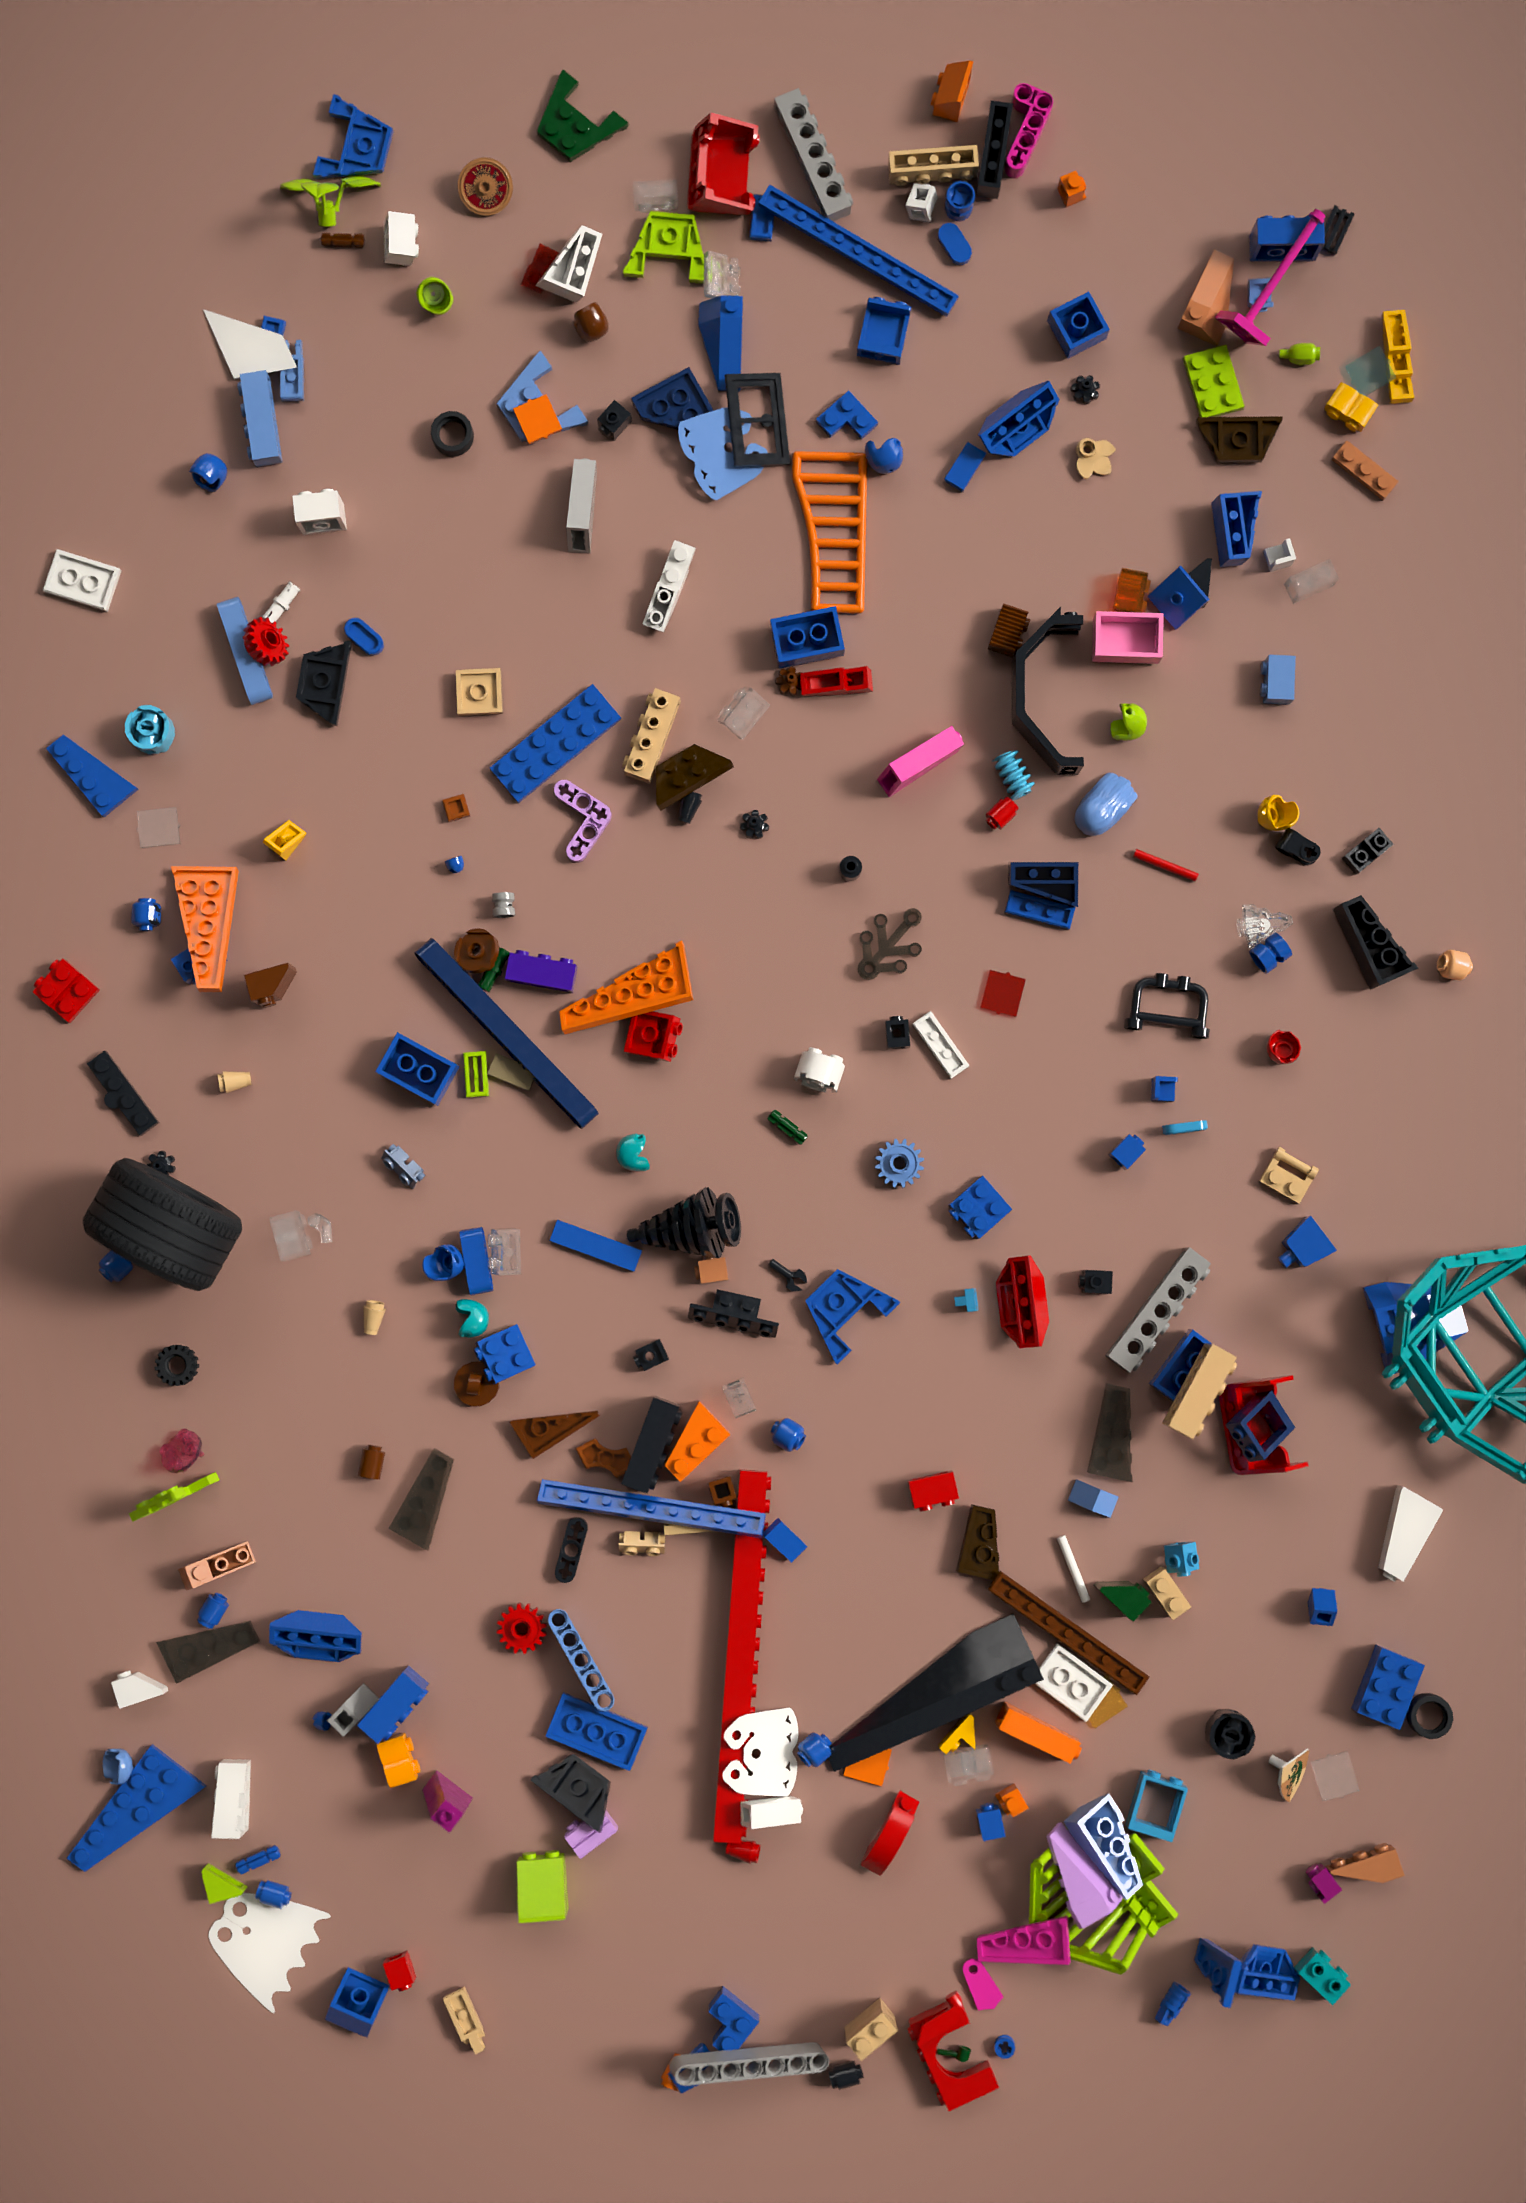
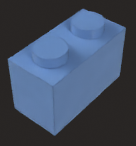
[1260,655,1296,705]

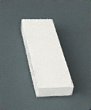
[912,1011,969,1079]

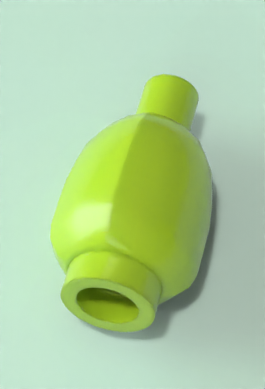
[1279,343,1320,365]

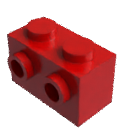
[907,1470,959,1511]

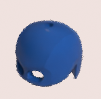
[864,438,903,474]
[189,453,227,492]
[422,1244,465,1281]

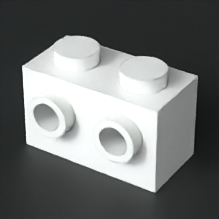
[384,211,419,266]

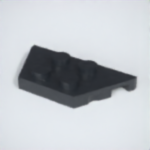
[296,641,352,727]
[531,1754,611,1833]

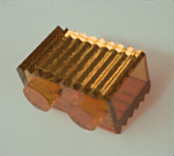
[1112,568,1151,613]

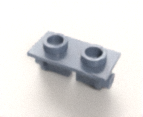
[381,1144,426,1189]

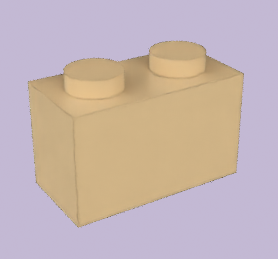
[1143,1566,1191,1620]

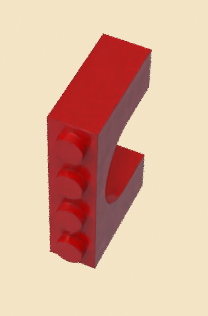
[907,2001,999,2112]

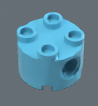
[125,705,175,754]

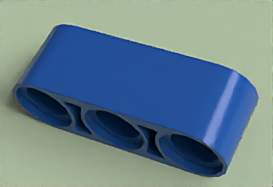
[460,1227,493,1295]

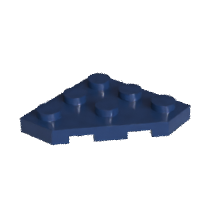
[631,367,714,433]

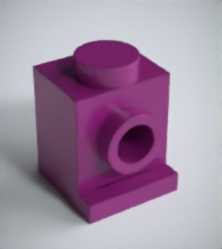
[1306,1863,1342,1904]

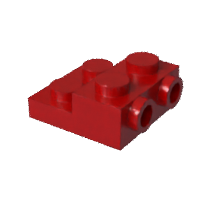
[33,958,100,1023]
[624,1011,683,1062]

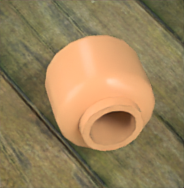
[1437,949,1473,981]

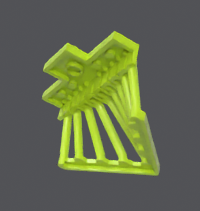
[1029,1825,1178,1975]

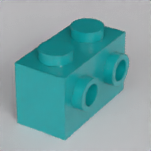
[1294,1947,1351,2005]

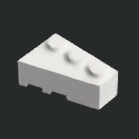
[536,225,602,303]
[212,1759,251,1839]

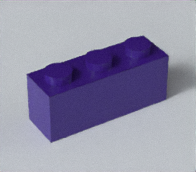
[505,950,578,993]

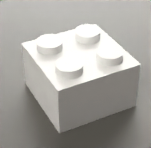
[293,489,347,535]

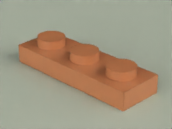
[1331,441,1399,500]

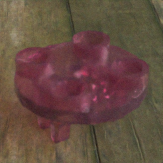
[160,1428,205,1473]

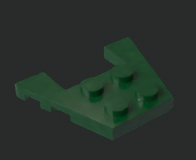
[537,69,629,162]

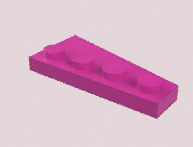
[977,1915,1071,1965]

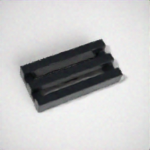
[1322,205,1355,255]

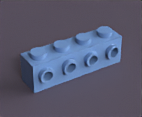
[237,370,283,467]

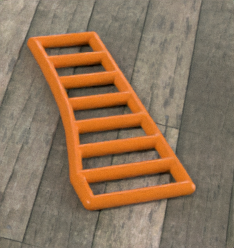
[792,451,867,614]

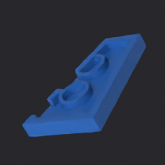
[1194,1938,1242,2008]

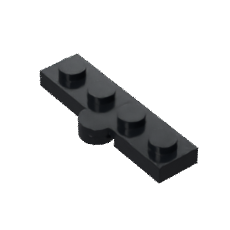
[87,1051,160,1136]

